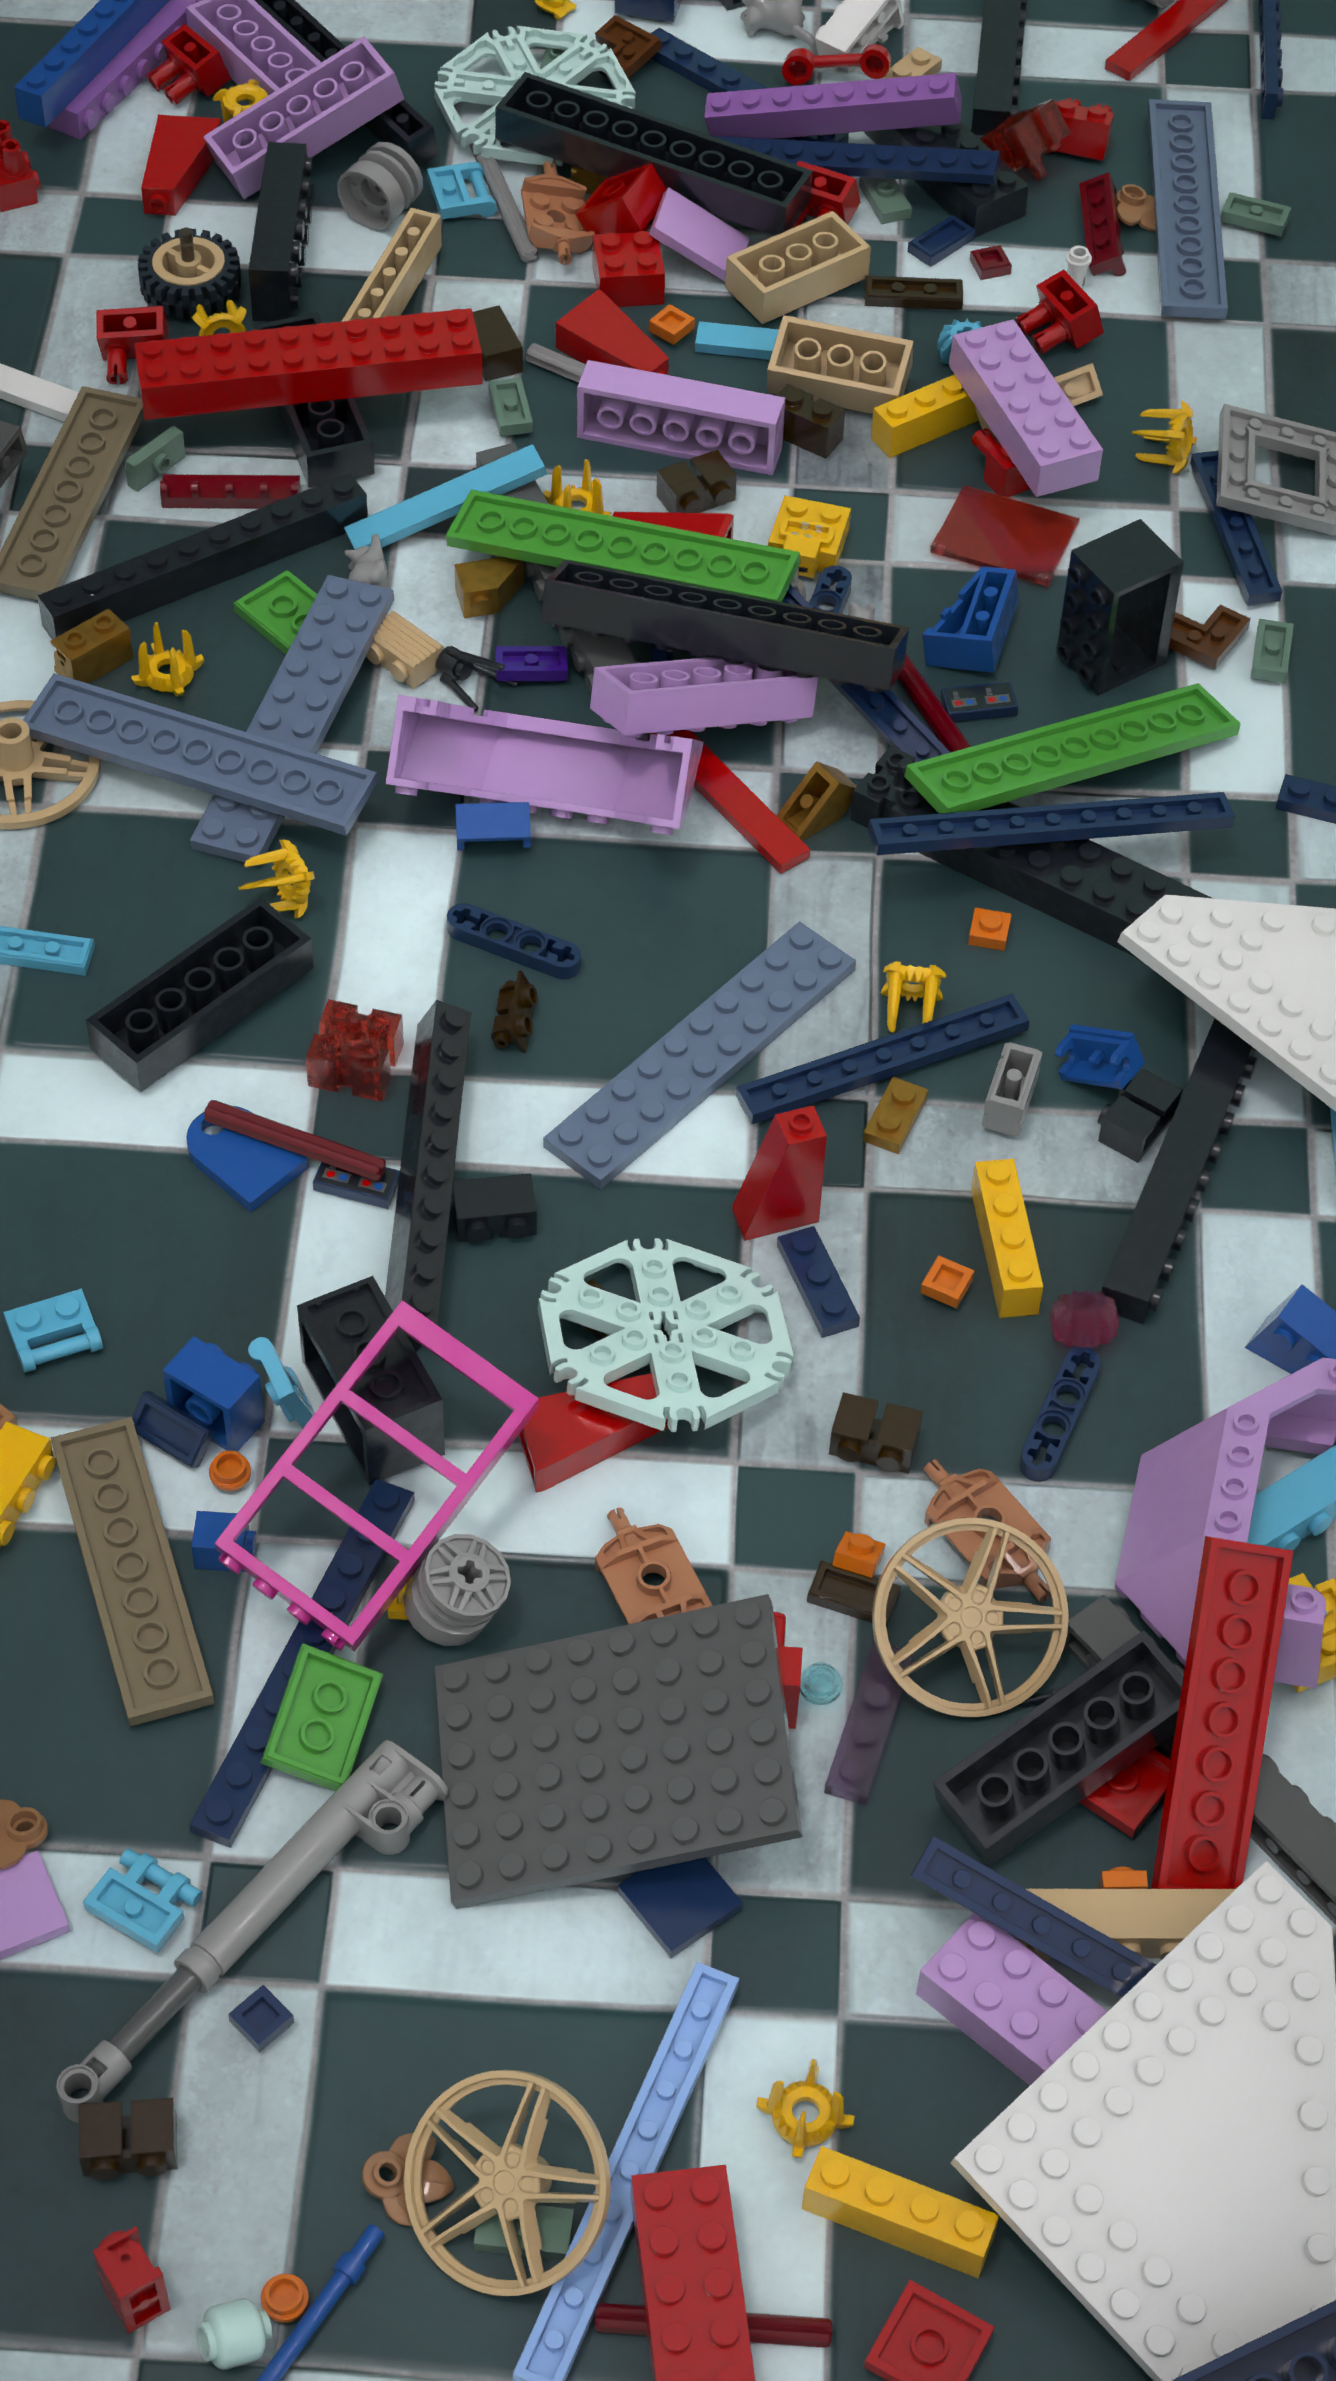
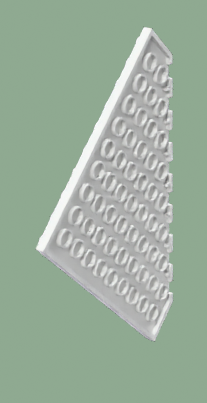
[1117,895,1336,1112]
[951,1860,1336,2381]

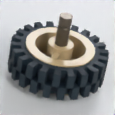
[137,227,242,319]

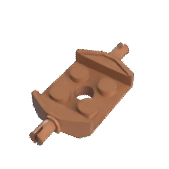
[521,161,595,265]
[923,1459,1051,1603]
[595,1507,713,1624]

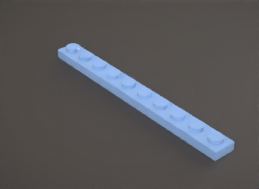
[513,1962,739,2381]

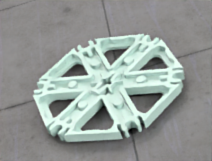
[434,26,636,166]
[538,1238,794,1432]

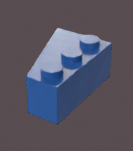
[922,566,1019,673]
[1244,1284,1336,1374]

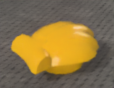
[534,0,577,20]

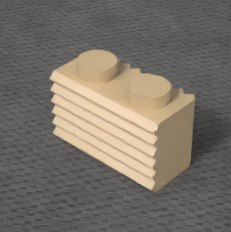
[366,611,444,689]

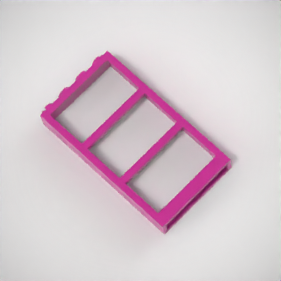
[214,1300,539,1652]

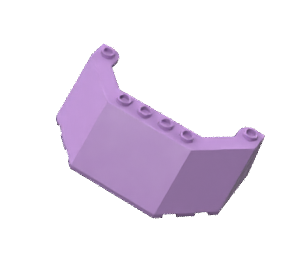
[386,695,703,835]
[1115,1357,1336,1689]

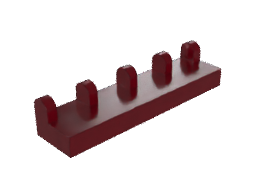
[1079,172,1126,276]
[160,474,301,509]

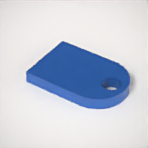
[186,1106,309,1212]

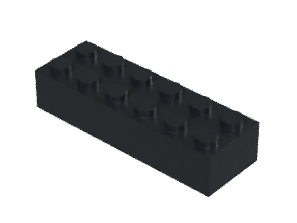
[864,122,1029,237]
[248,142,315,322]
[253,312,374,488]
[86,897,314,1092]
[933,1630,1183,1867]

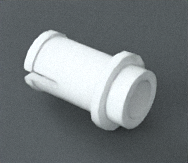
[1066,246,1092,288]

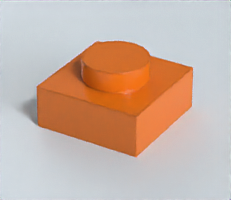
[649,304,695,345]
[968,907,1012,951]
[920,1255,975,1309]
[832,1531,886,1578]
[1097,1867,1148,1889]

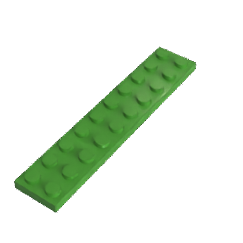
[446,490,800,602]
[904,683,1241,814]

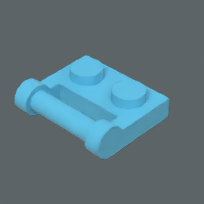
[427,162,497,219]
[3,1288,103,1373]
[248,1337,315,1428]

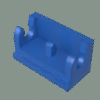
[455,802,531,850]
[1055,1024,1145,1090]

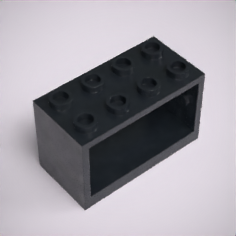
[1056,519,1184,696]
[297,1276,445,1485]

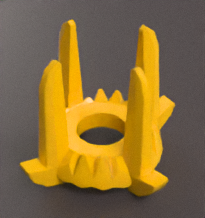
[213,79,268,123]
[192,300,247,336]
[1132,401,1197,474]
[543,459,611,516]
[131,622,204,697]
[238,839,315,918]
[881,961,946,1033]
[756,2059,855,2158]

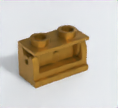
[50,608,133,684]

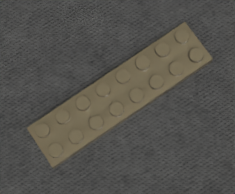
[0,386,144,600]
[50,1417,215,1727]

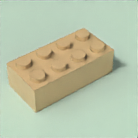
[725,211,871,324]
[767,315,913,414]

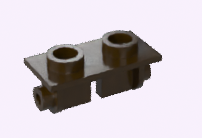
[491,970,538,1053]

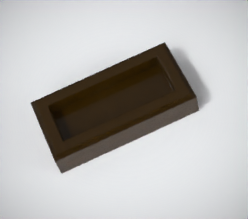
[807,1561,901,1628]

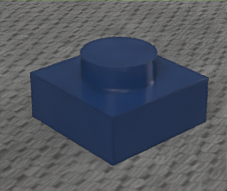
[228,1985,294,2052]

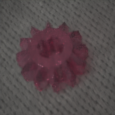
[1050,1290,1119,1349]

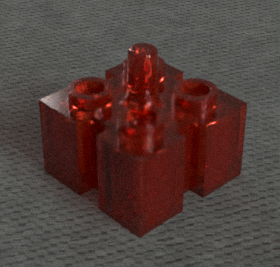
[979,99,1071,180]
[306,999,404,1102]

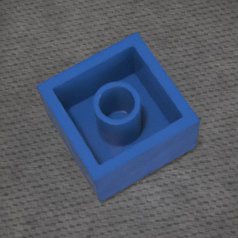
[163,1336,265,1452]

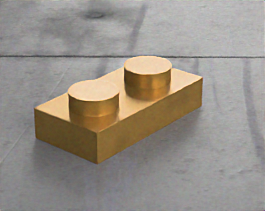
[863,1077,929,1154]

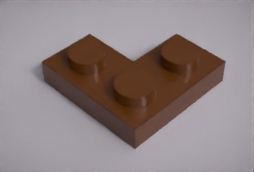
[595,15,662,78]
[1169,604,1251,670]

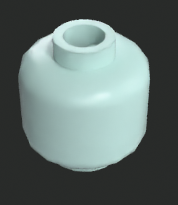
[196,2298,272,2370]

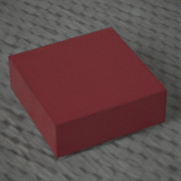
[969,245,1012,280]

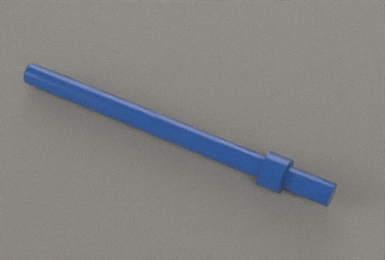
[256,2224,385,2381]

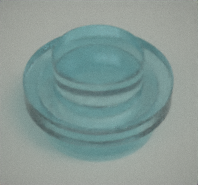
[800,1662,842,1705]

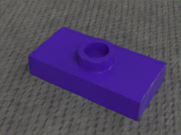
[495,646,568,681]

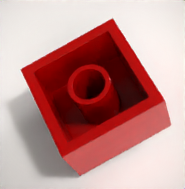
[575,163,667,235]
[592,231,665,307]

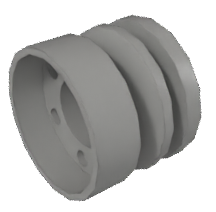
[337,142,423,230]
[403,1534,511,1646]

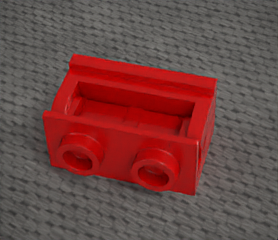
[92,2226,171,2334]

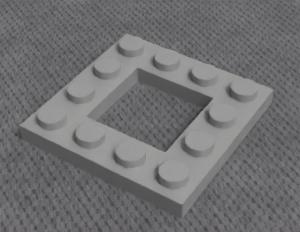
[1216,404,1336,536]

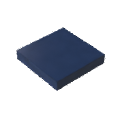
[617,1857,743,1958]

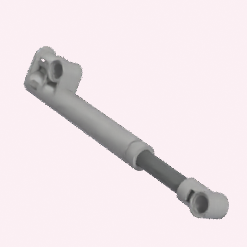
[56,1740,449,2123]

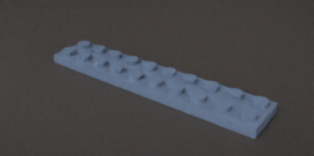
[1147,99,1228,319]
[190,575,395,867]
[23,673,379,836]
[543,921,856,1190]

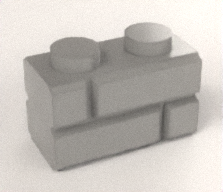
[982,1042,1042,1136]

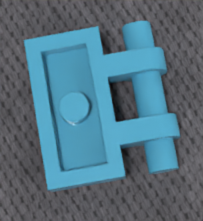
[83,1848,203,1953]

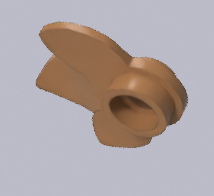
[1115,184,1155,231]
[0,1800,48,1869]
[361,2133,455,2227]

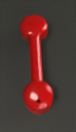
[782,44,891,85]

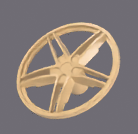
[0,700,101,829]
[872,1517,1069,1717]
[404,2070,611,2296]

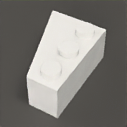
[815,0,905,72]

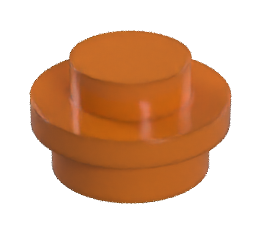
[209,1450,251,1491]
[260,2274,309,2323]

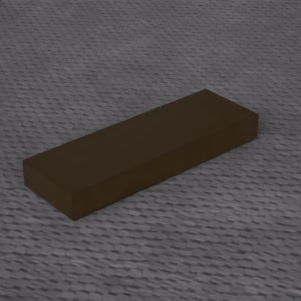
[865,276,963,310]

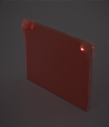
[930,485,1080,587]

